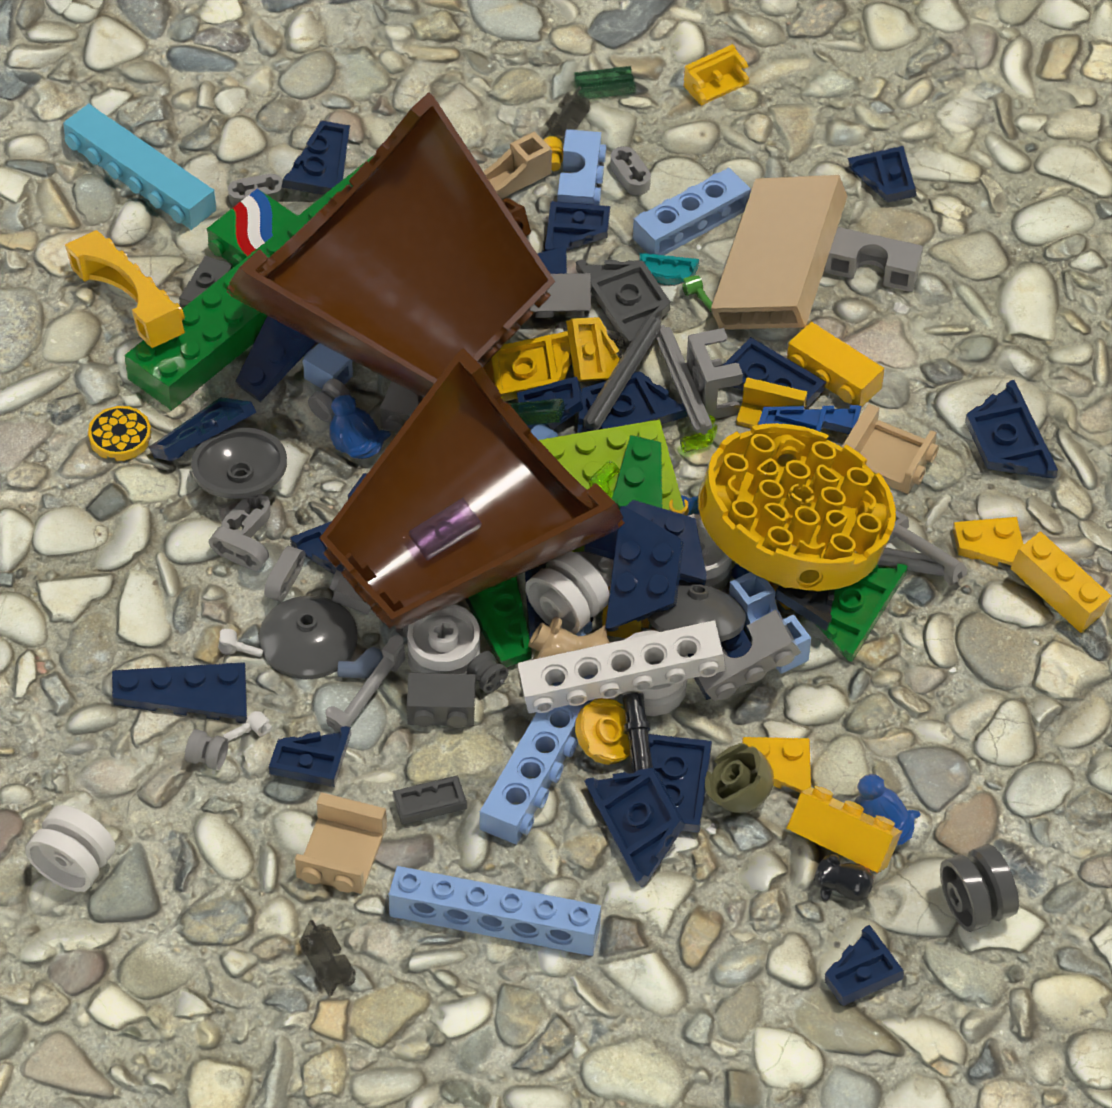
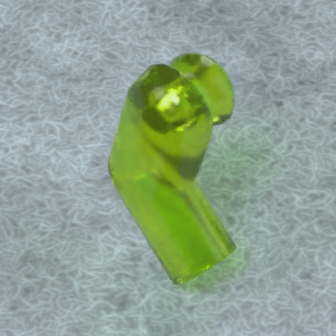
[680,415,718,453]
[589,460,619,498]

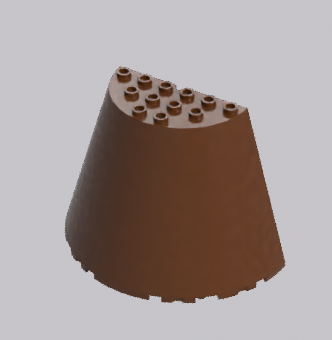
[227,92,555,398]

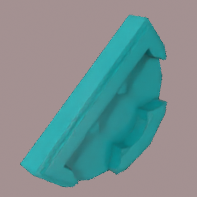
[639,253,699,285]

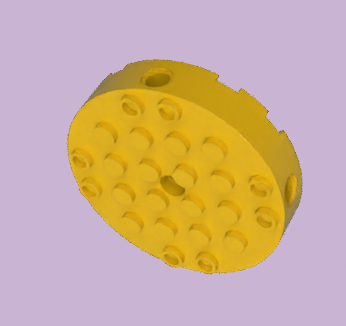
[698,423,896,591]

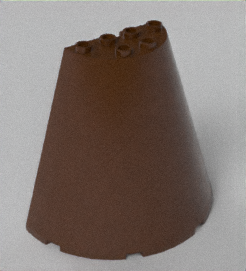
[319,347,625,629]

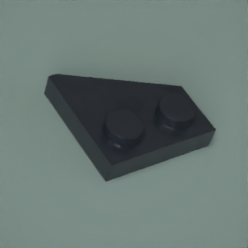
[775,586,835,631]

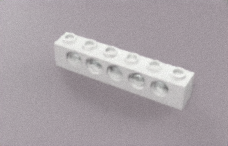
[518,620,725,714]

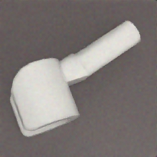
[218,629,263,657]
[223,711,272,741]

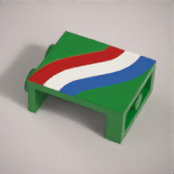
[207,188,298,267]

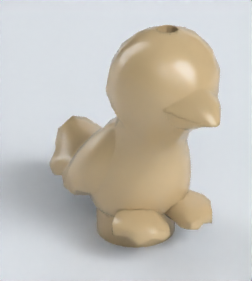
[528,616,610,660]

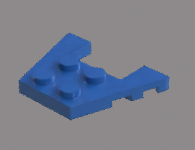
[758,405,862,434]

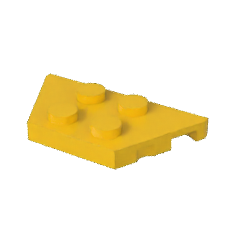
[483,331,572,401]

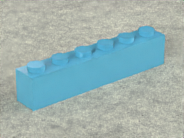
[63,103,216,230]

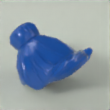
[329,394,391,459]
[854,774,921,846]

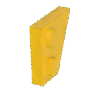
[566,317,620,382]
[953,517,1024,567]
[742,737,811,794]

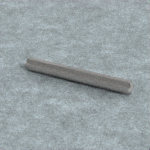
[655,325,712,435]

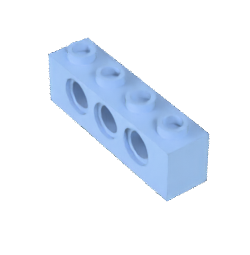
[633,168,751,255]

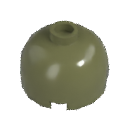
[705,743,774,813]

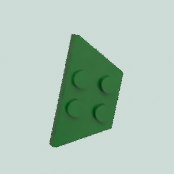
[816,564,908,662]

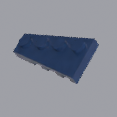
[112,662,248,724]

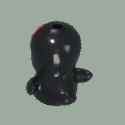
[814,854,873,901]

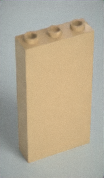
[711,175,847,330]

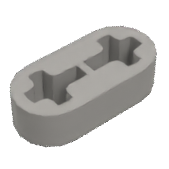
[610,146,651,195]
[228,174,284,207]
[221,494,271,538]
[209,526,269,571]
[264,545,305,602]

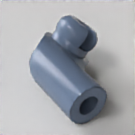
[337,647,383,679]

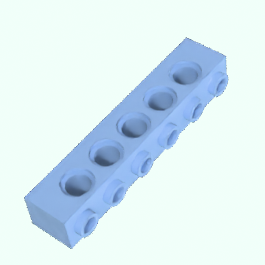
[480,675,595,845]
[389,866,601,956]

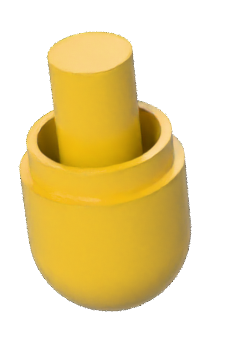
[543,136,564,171]

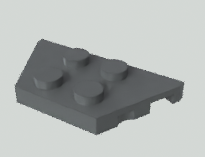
[576,260,671,348]

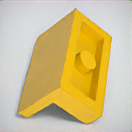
[736,377,807,428]

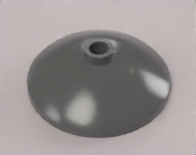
[191,428,287,499]
[647,584,746,642]
[259,595,358,679]

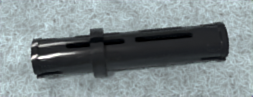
[622,692,653,773]

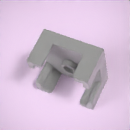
[686,328,743,420]

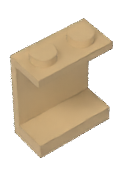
[295,792,387,894]

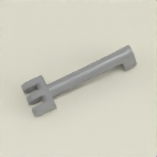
[887,510,967,586]
[325,635,405,731]

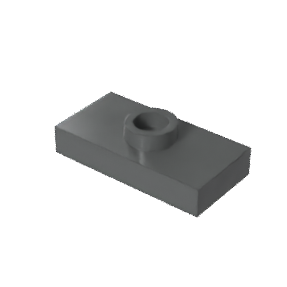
[179,256,233,306]
[392,775,467,825]

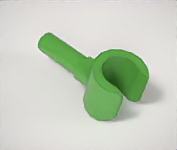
[682,275,713,312]

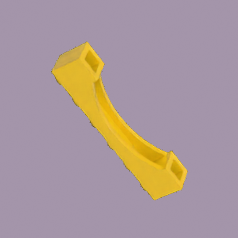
[65,230,185,348]

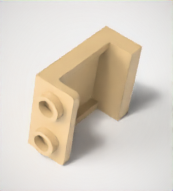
[842,403,939,494]

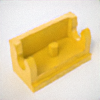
[684,44,749,106]

